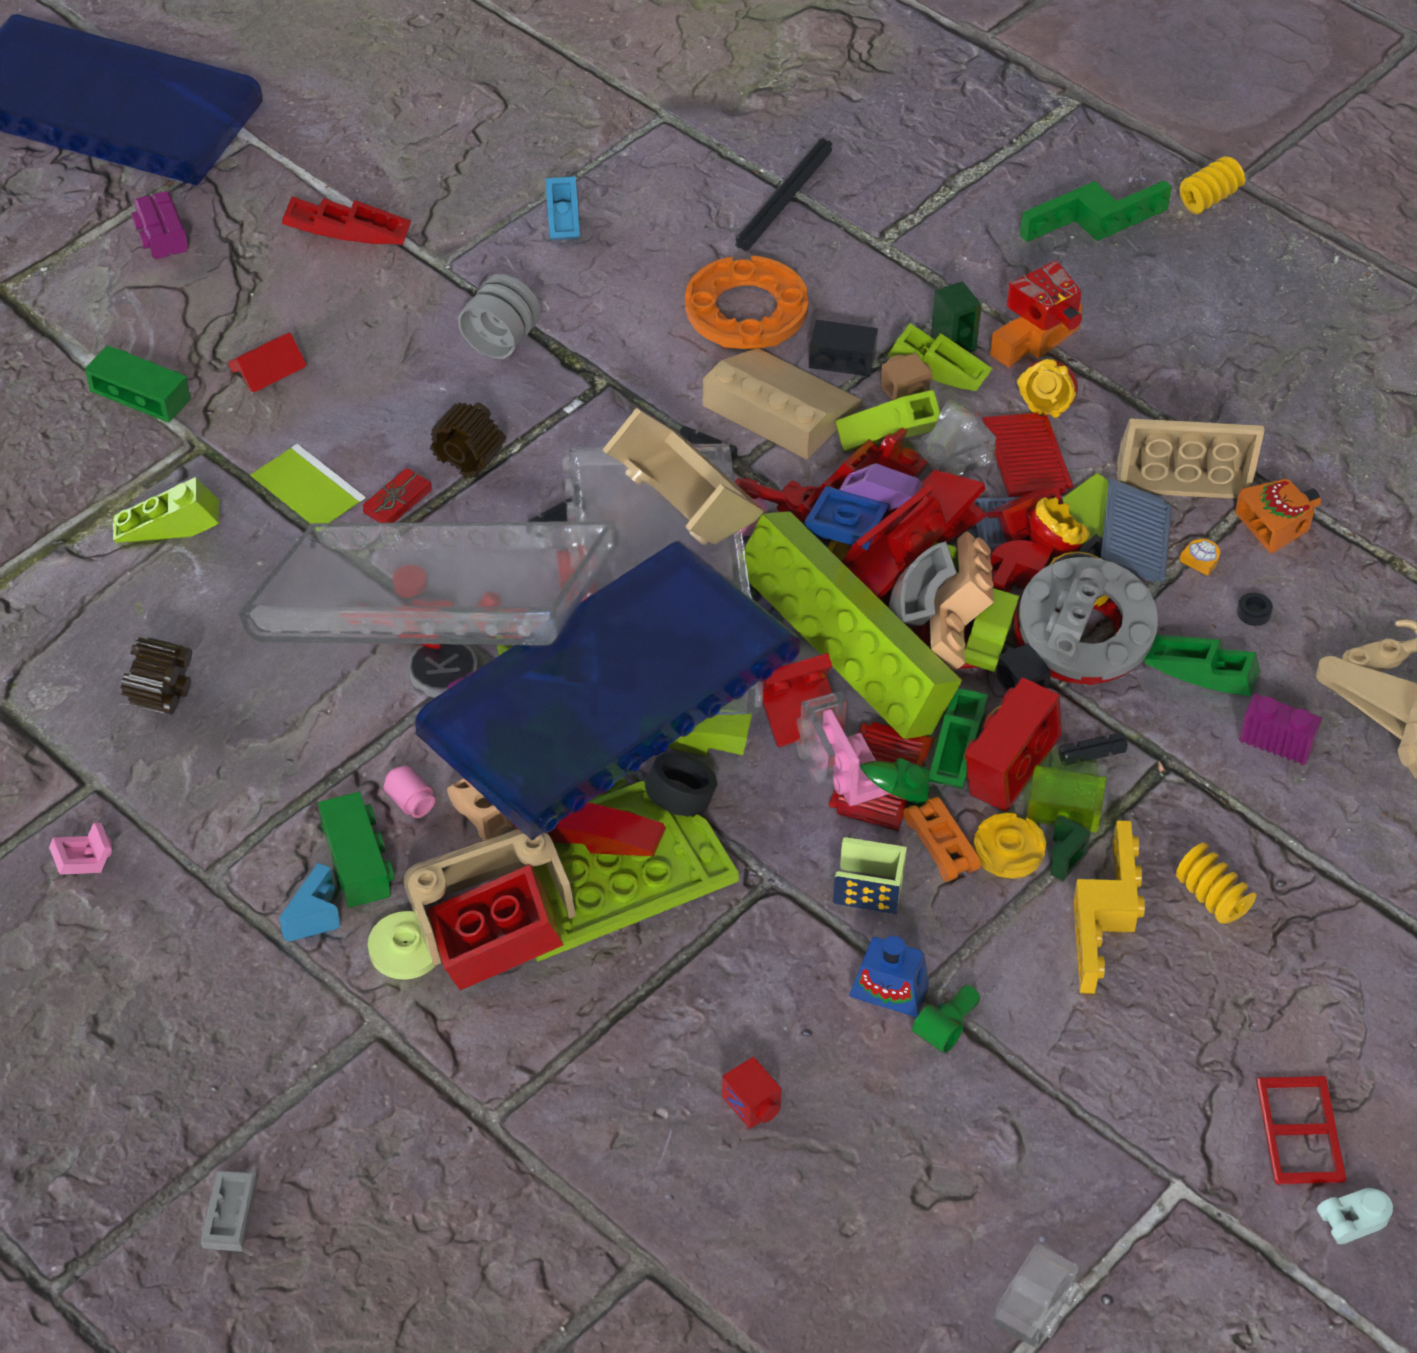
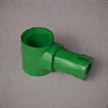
[912,985,980,1054]

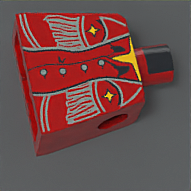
[1007,260,1082,330]

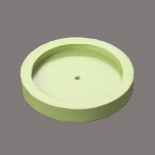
[368,911,441,980]

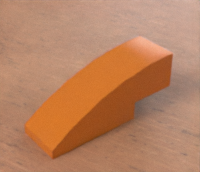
[990,304,1083,368]

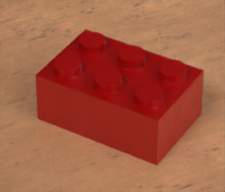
[965,677,1062,813]
[427,864,564,991]

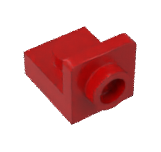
[878,428,928,478]

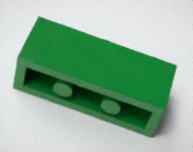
[85,345,191,423]
[318,791,395,908]

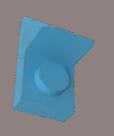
[545,177,580,241]
[279,863,340,941]

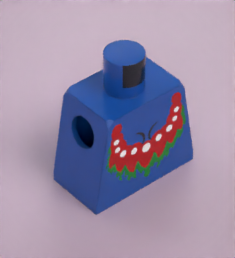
[849,936,929,1017]

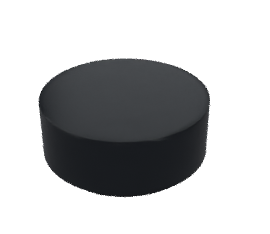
[1237,593,1273,626]

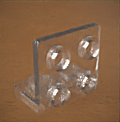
[796,691,847,798]

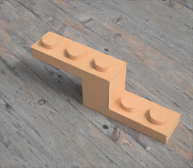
[930,531,994,671]

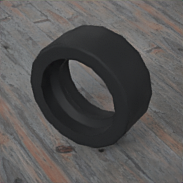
[645,752,718,817]

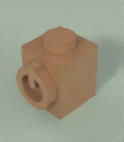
[880,353,933,401]

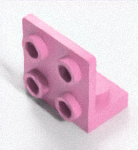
[818,709,889,806]

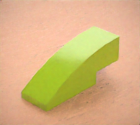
[888,323,993,391]
[638,705,753,756]

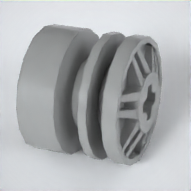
[458,274,541,359]

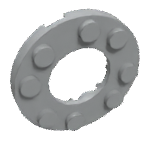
[1019,557,1158,680]

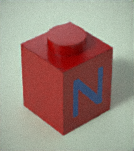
[722,1056,782,1129]

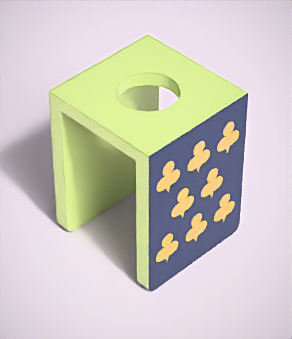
[833,837,907,914]

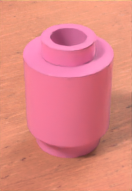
[383,766,435,818]

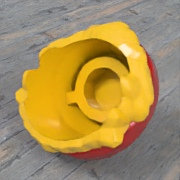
[1017,359,1078,418]
[1029,498,1089,557]

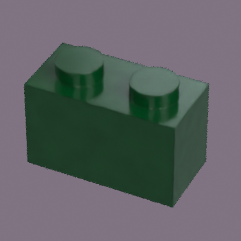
[931,281,982,353]

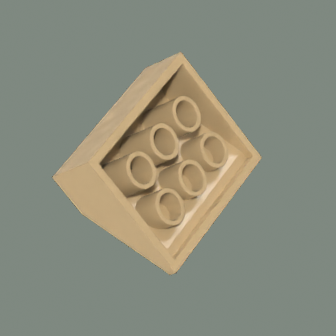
[703,348,862,460]
[1117,419,1265,499]

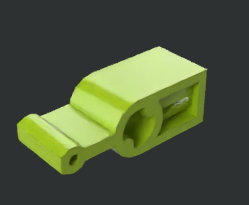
[965,588,1019,672]

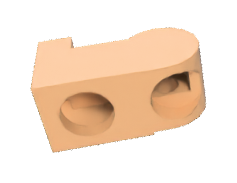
[447,773,513,841]

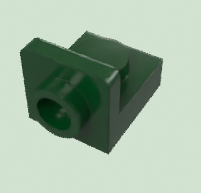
[1050,815,1090,881]

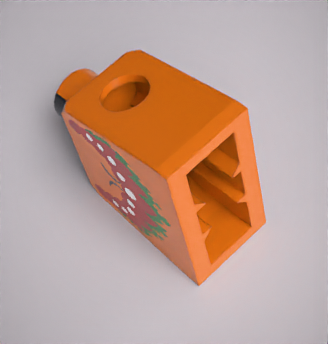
[1235,479,1321,554]

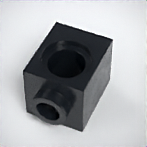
[997,643,1051,691]

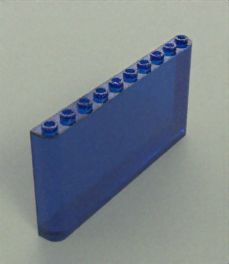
[0,14,263,186]
[415,541,800,840]

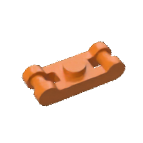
[903,796,981,882]

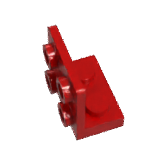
[755,653,843,748]

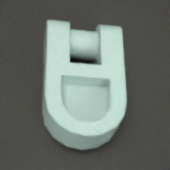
[1317,1188,1393,1244]

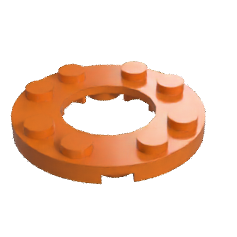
[685,256,809,349]

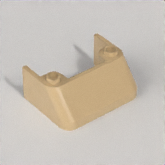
[603,408,765,545]
[404,827,576,966]

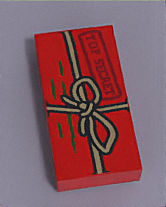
[362,468,432,528]

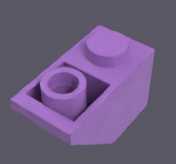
[839,463,923,511]

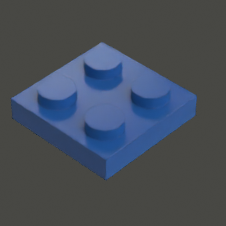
[805,486,889,550]

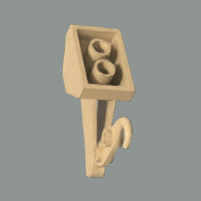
[1316,619,1417,779]

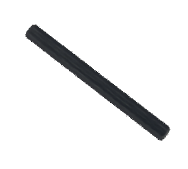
[735,138,832,251]

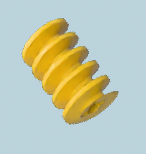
[1180,156,1245,215]
[1176,842,1256,924]

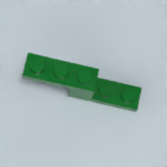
[1020,180,1172,242]

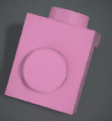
[49,823,112,874]

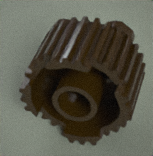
[429,402,506,478]
[121,637,192,715]

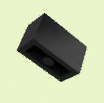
[809,320,878,377]

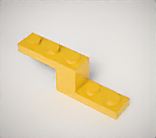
[1073,821,1145,994]

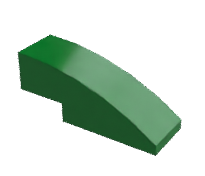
[1144,635,1261,696]
[929,688,988,789]

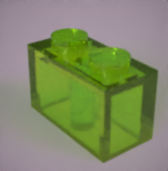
[1027,766,1107,833]

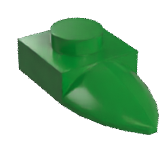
[860,758,929,806]

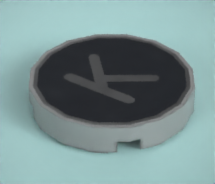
[408,638,478,698]

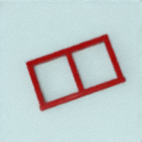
[842,483,934,566]
[1256,1076,1346,1185]

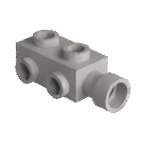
[1045,568,1107,657]

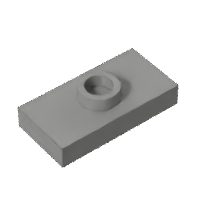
[201,1170,258,1252]

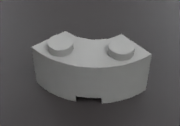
[889,541,956,628]

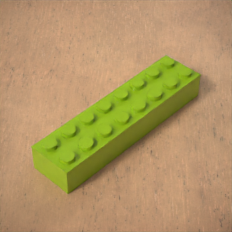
[735,512,962,739]

